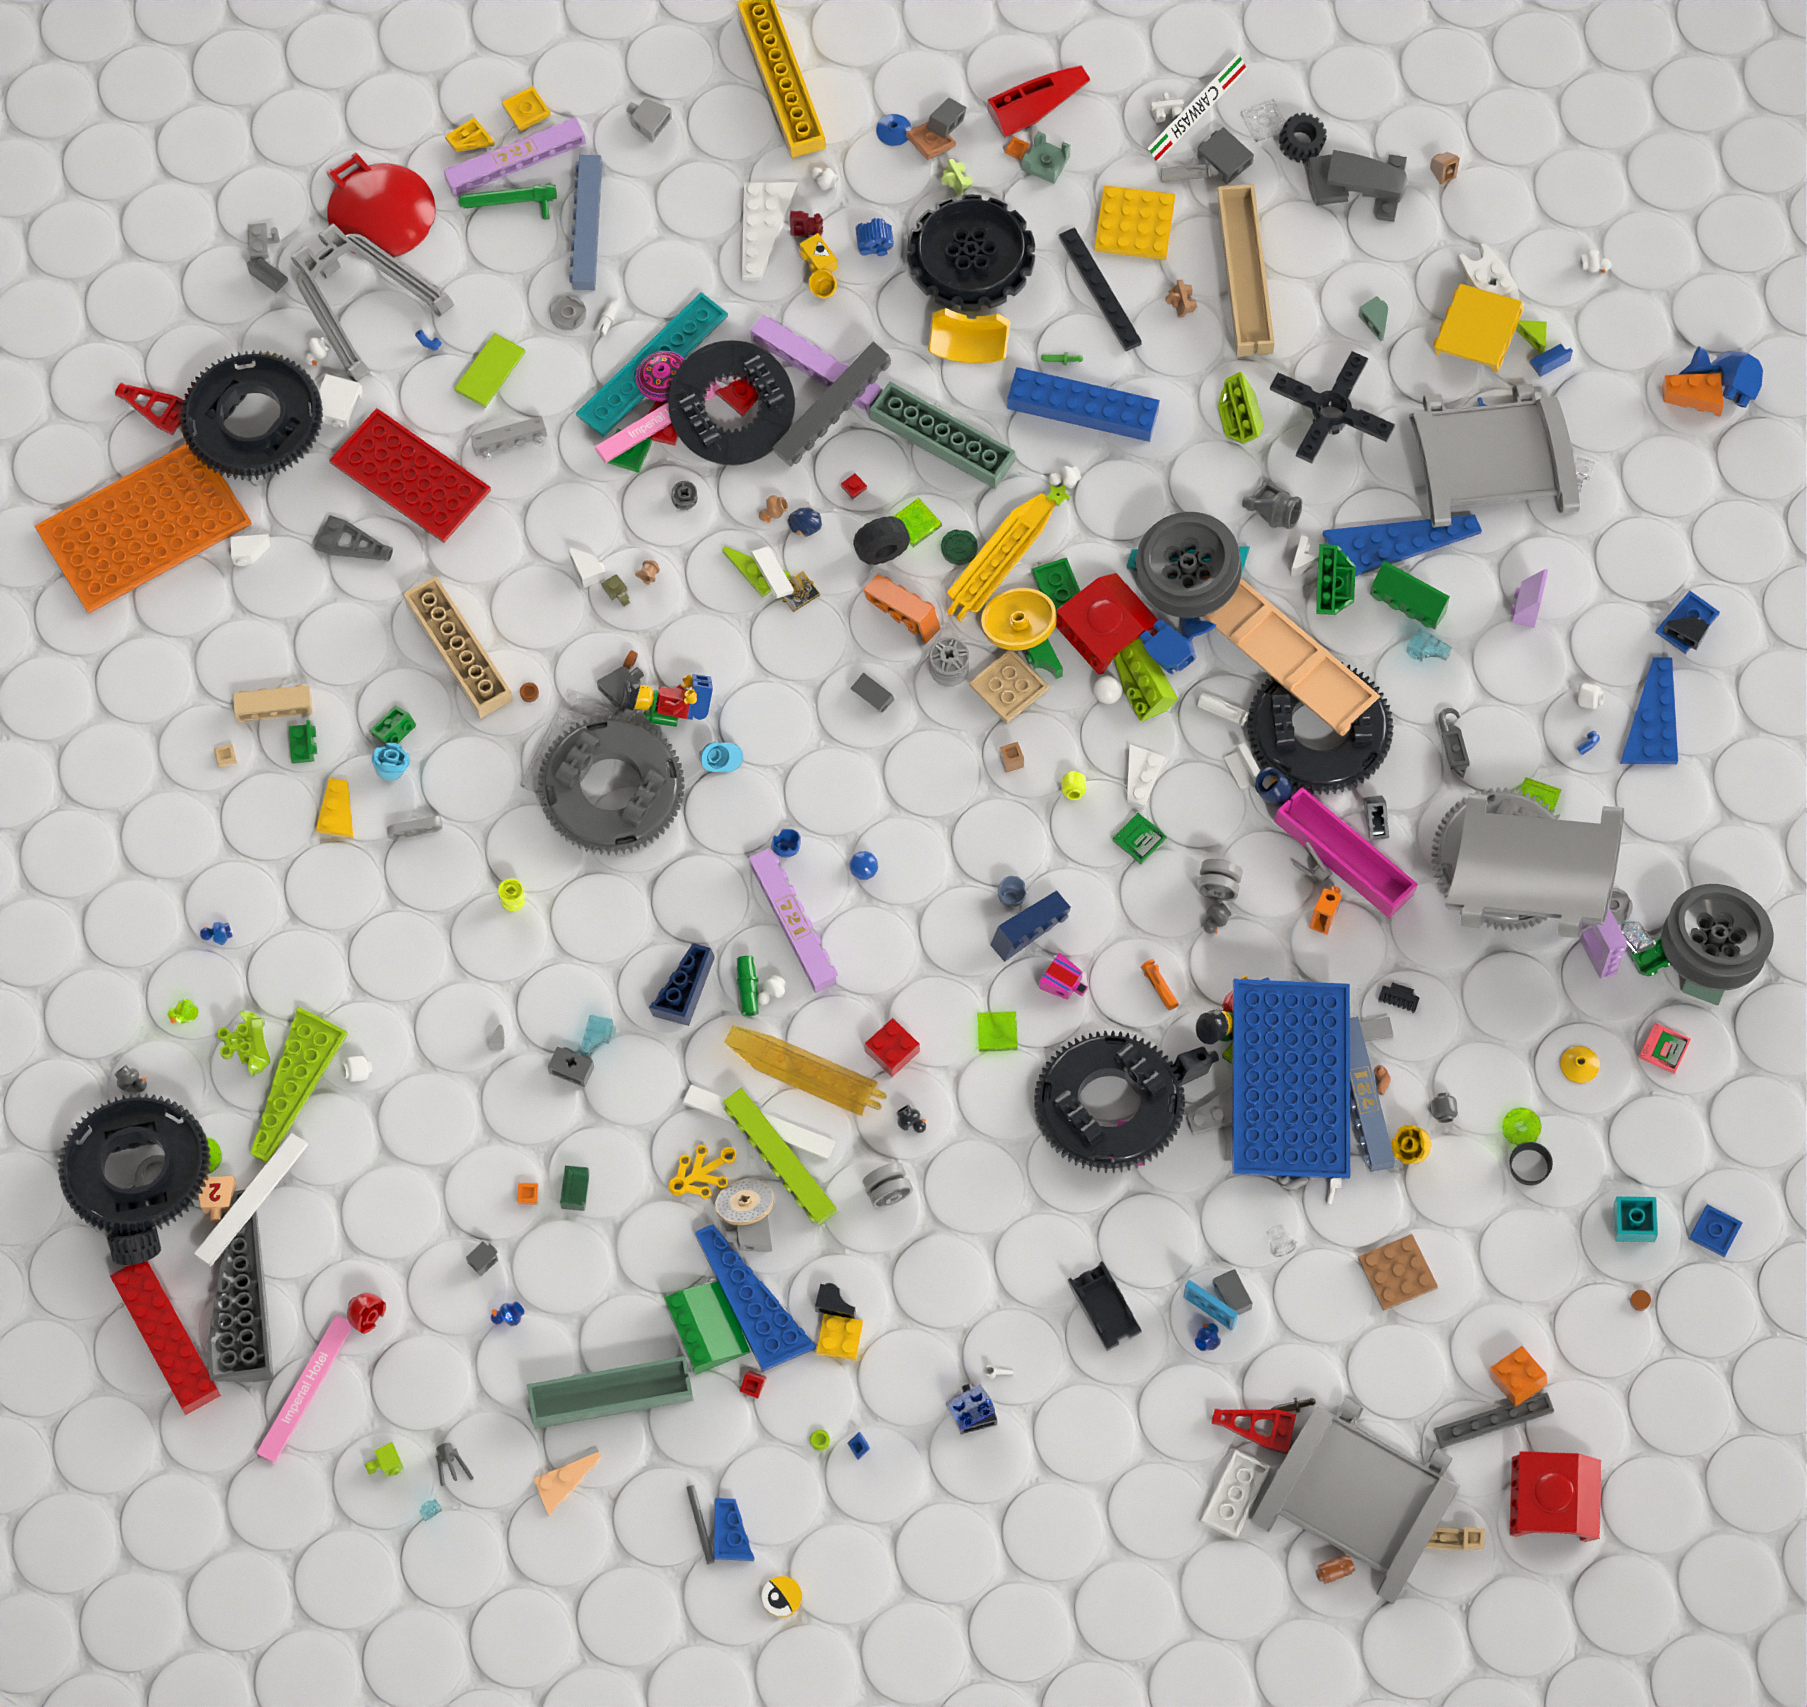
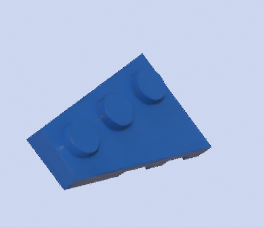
[713,1498,755,1561]

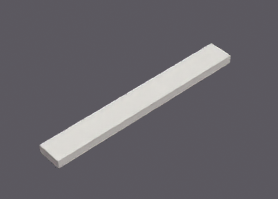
[683,1085,835,1160]
[194,1133,308,1267]

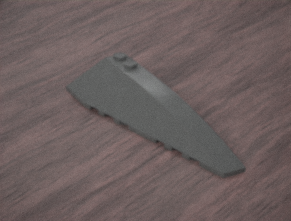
[207,1189,274,1382]

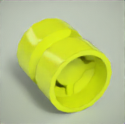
[498,878,525,912]

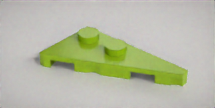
[722,546,791,598]

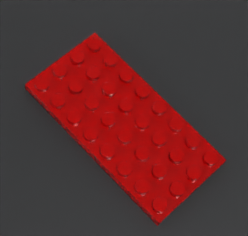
[329,408,491,543]

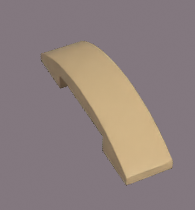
[1425,1527,1485,1551]

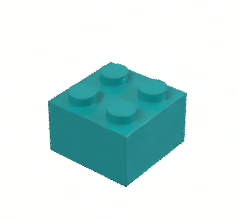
[1613,1196,1658,1242]

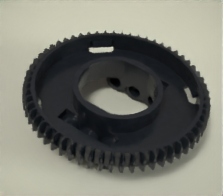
[180,350,323,481]
[1247,662,1394,796]
[1034,1031,1185,1173]
[58,1093,211,1236]

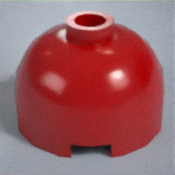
[347,1293,386,1334]

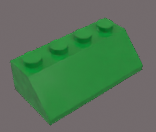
[1370,561,1450,630]

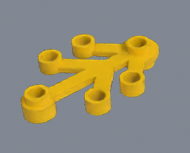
[668,1145,737,1200]

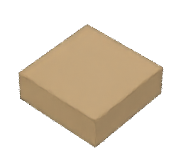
[214,744,237,768]

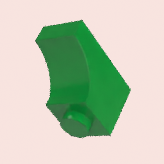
[1025,638,1063,679]

